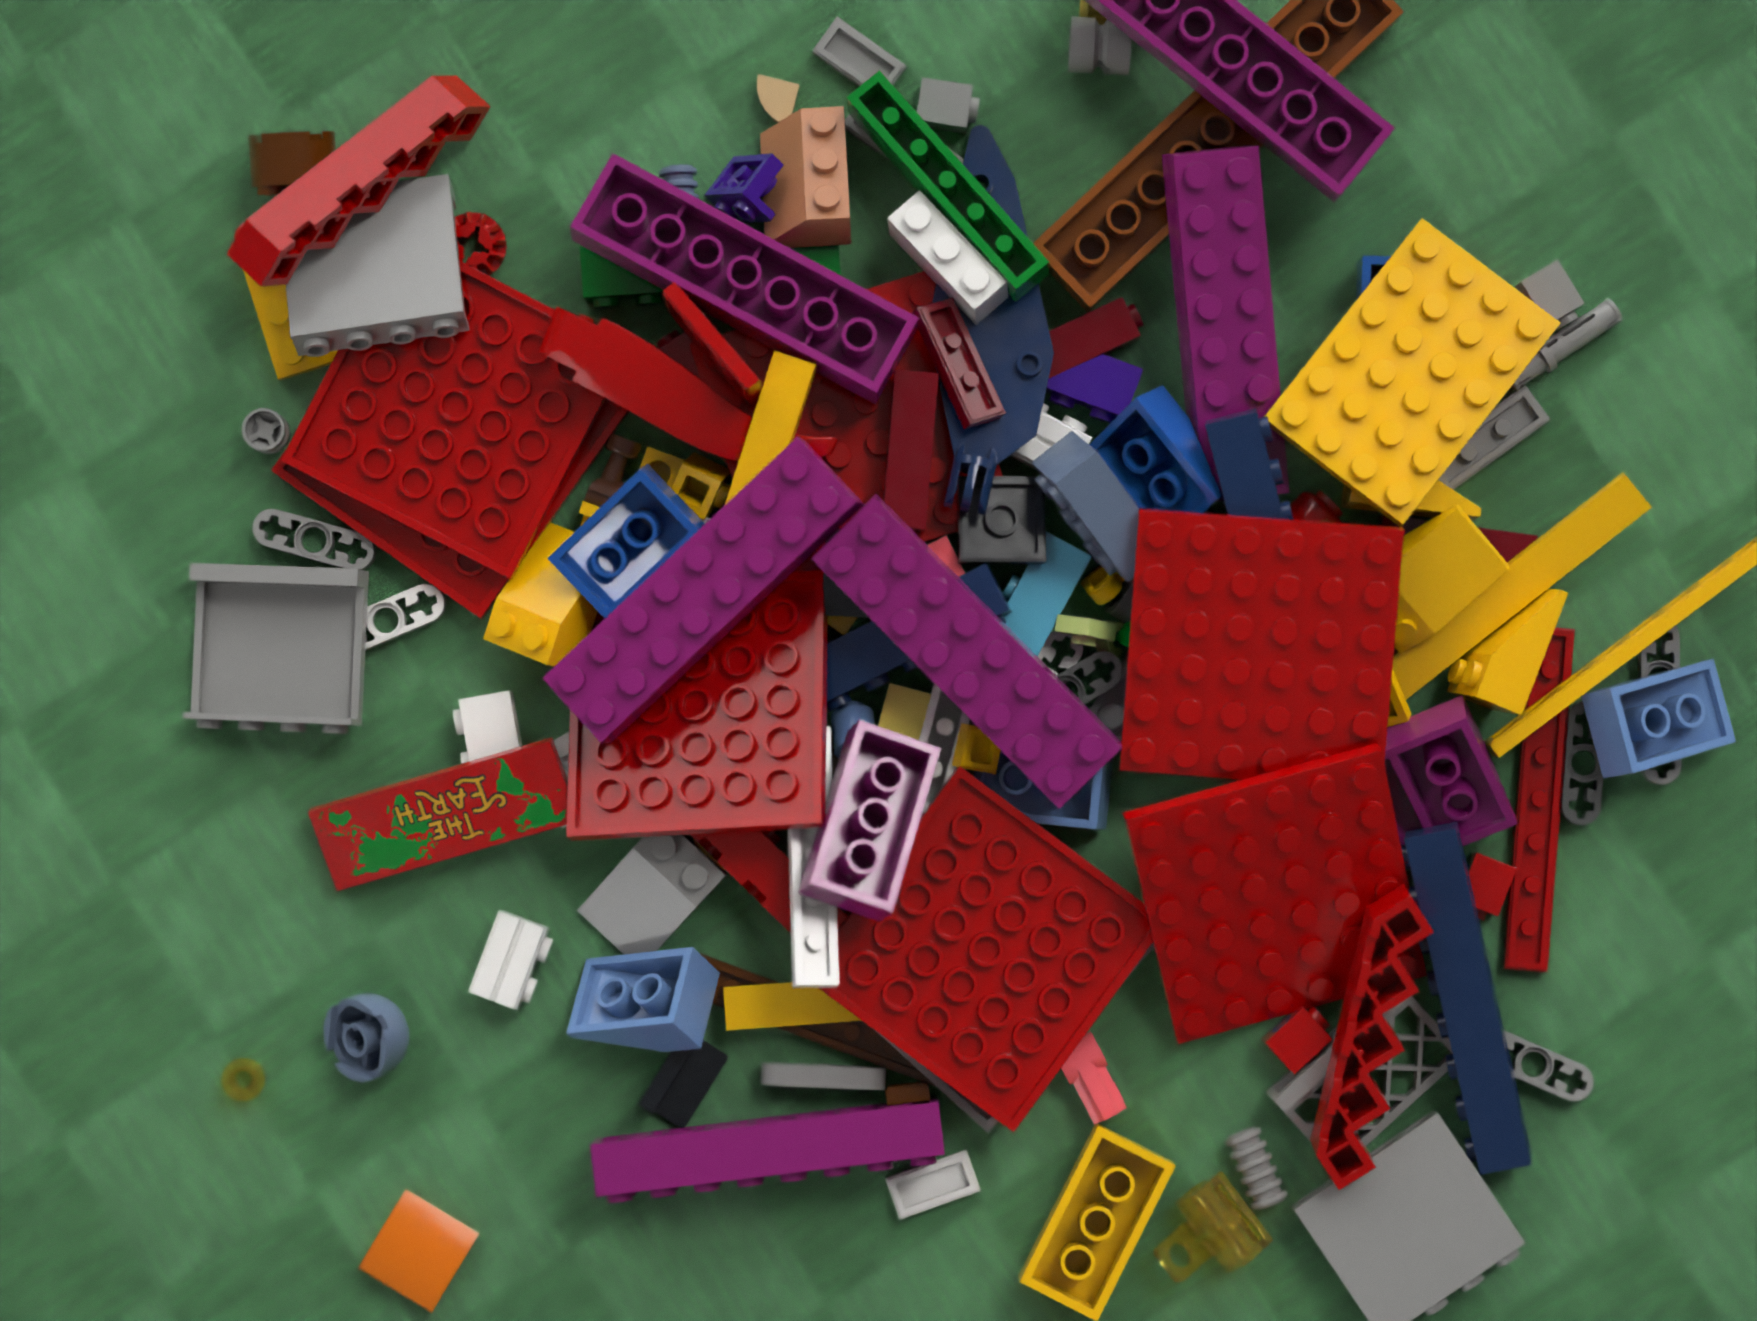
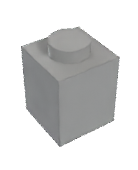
[917,77,980,134]
[1515,259,1584,331]

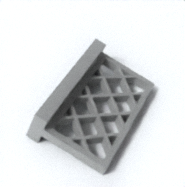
[1265,996,1452,1146]

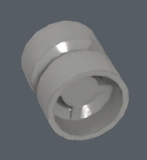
[1068,16,1132,76]

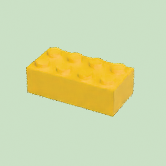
[1018,1123,1176,1321]

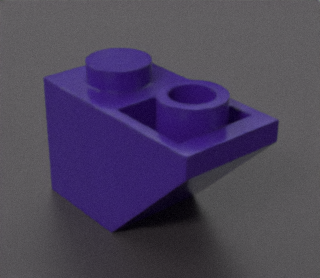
[1046,354,1143,424]

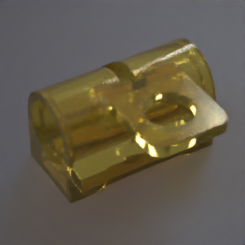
[1153,1171,1273,1283]

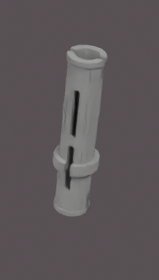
[1511,298,1623,391]

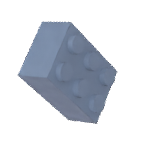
[1031,431,1139,582]

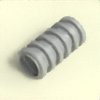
[1224,1126,1288,1210]

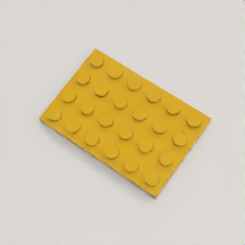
[1264,218,1560,527]

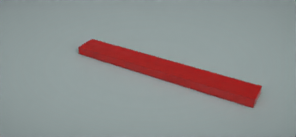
[1502,627,1575,972]

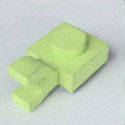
[1055,614,1125,657]

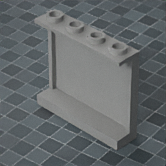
[286,174,470,357]
[182,563,369,734]
[1290,1110,1526,1321]

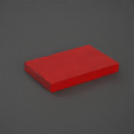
[663,281,762,407]

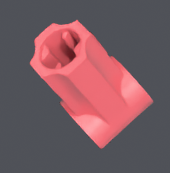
[1061,1031,1127,1125]

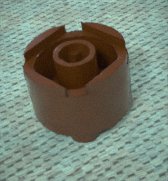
[248,131,336,196]

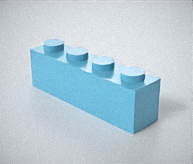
[1003,531,1092,657]

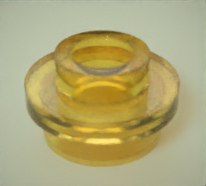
[221,1058,266,1101]

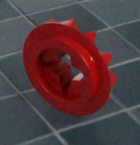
[455,211,507,276]

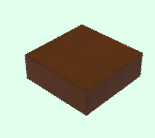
[885,1081,930,1105]

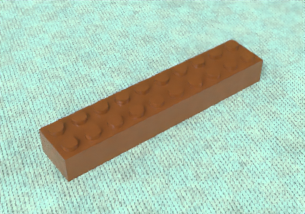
[1033,0,1404,313]

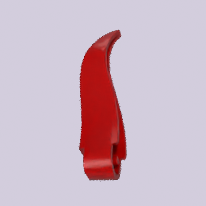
[539,306,839,461]

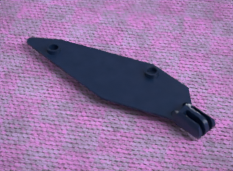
[932,125,1054,515]

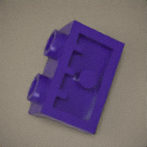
[704,153,784,223]

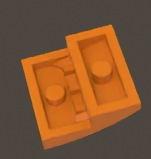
[358,1189,480,1313]

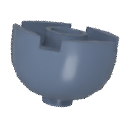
[323,993,410,1083]

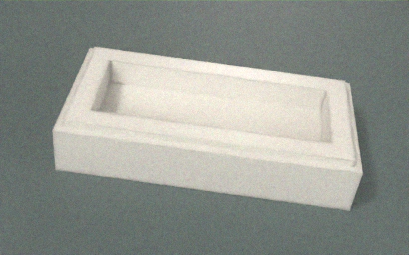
[885,1149,981,1220]

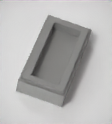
[812,17,907,86]

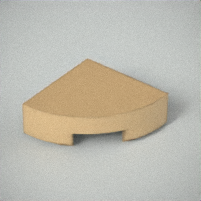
[757,74,800,123]

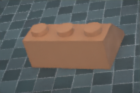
[760,106,851,248]

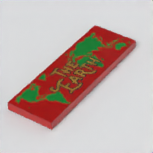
[308,737,568,891]

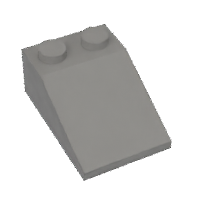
[577,835,728,954]

